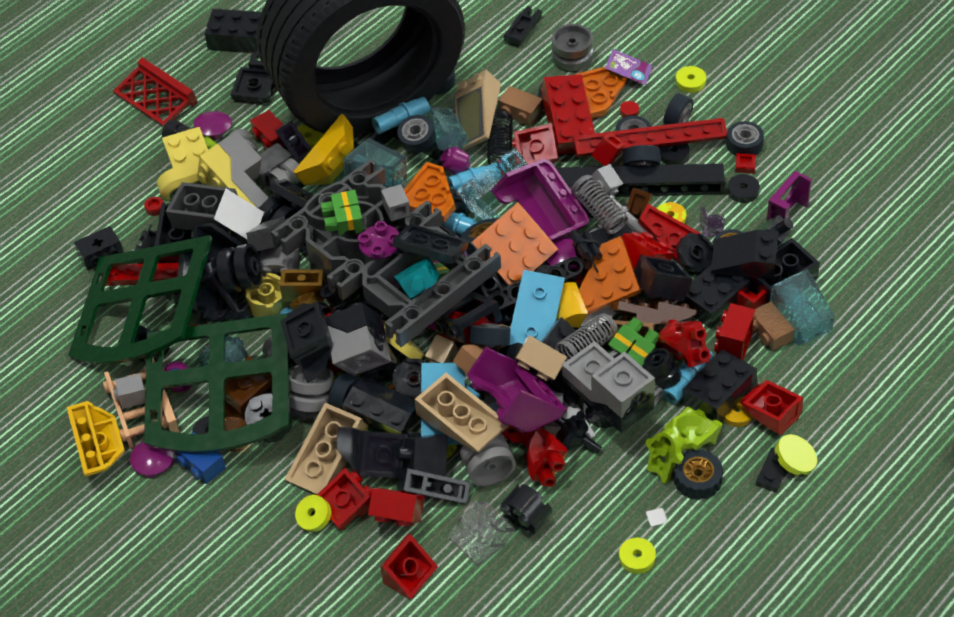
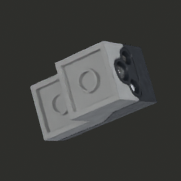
[325,303,391,376]
[562,341,655,433]

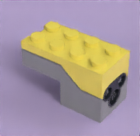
[197,131,268,209]

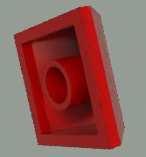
[380,534,438,599]

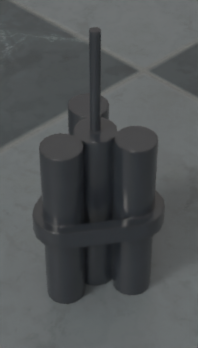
[569,230,603,273]

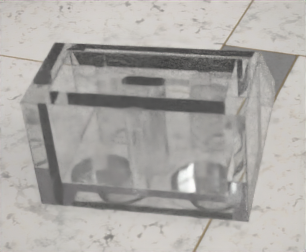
[448,501,515,566]

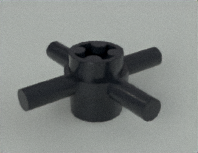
[554,411,602,454]

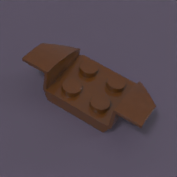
[225,356,272,430]

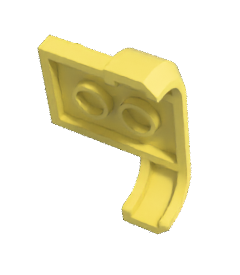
[157,127,208,201]

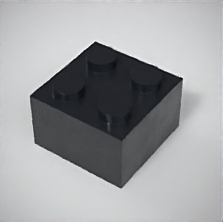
[634,255,693,302]

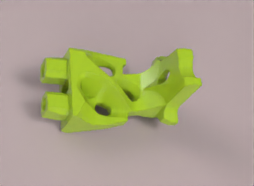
[645,407,722,484]

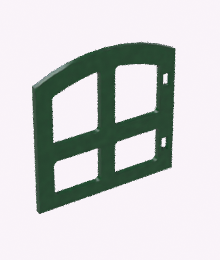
[68,235,212,365]
[144,313,290,453]

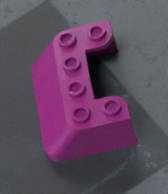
[491,159,589,242]
[467,347,567,433]

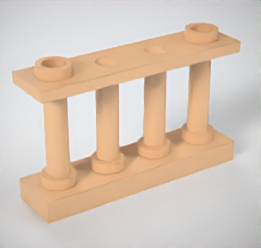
[103,357,179,449]

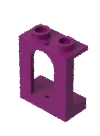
[766,171,812,221]

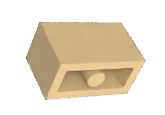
[515,335,567,381]

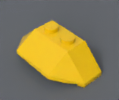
[293,114,354,185]
[67,401,125,477]

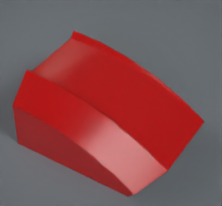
[740,380,804,435]

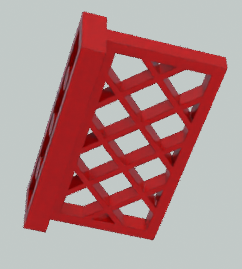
[113,57,198,127]

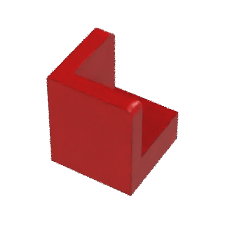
[592,133,625,166]
[736,289,767,309]

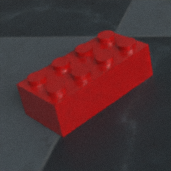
[541,74,595,155]

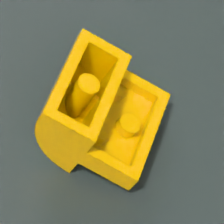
[556,282,588,328]

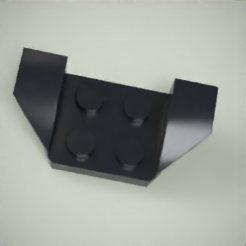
[281,301,333,383]
[336,427,421,478]

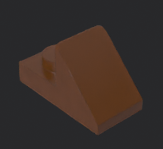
[627,188,653,220]

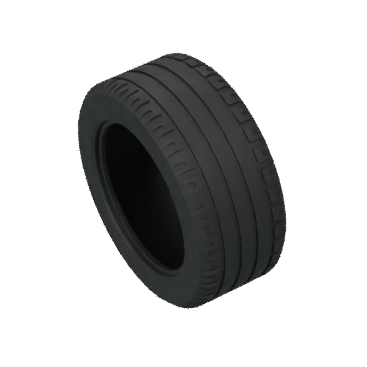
[256,0,465,135]

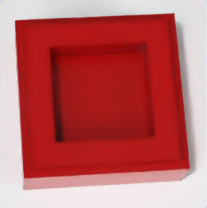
[735,153,756,174]

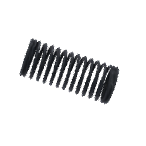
[487,111,513,167]

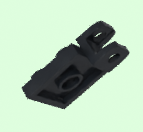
[230,52,274,103]

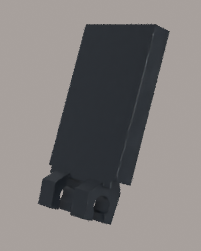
[177,252,216,325]

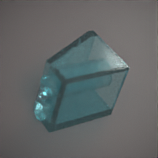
[343,138,407,189]
[770,269,835,346]

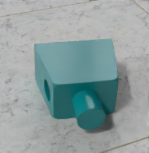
[394,258,440,299]

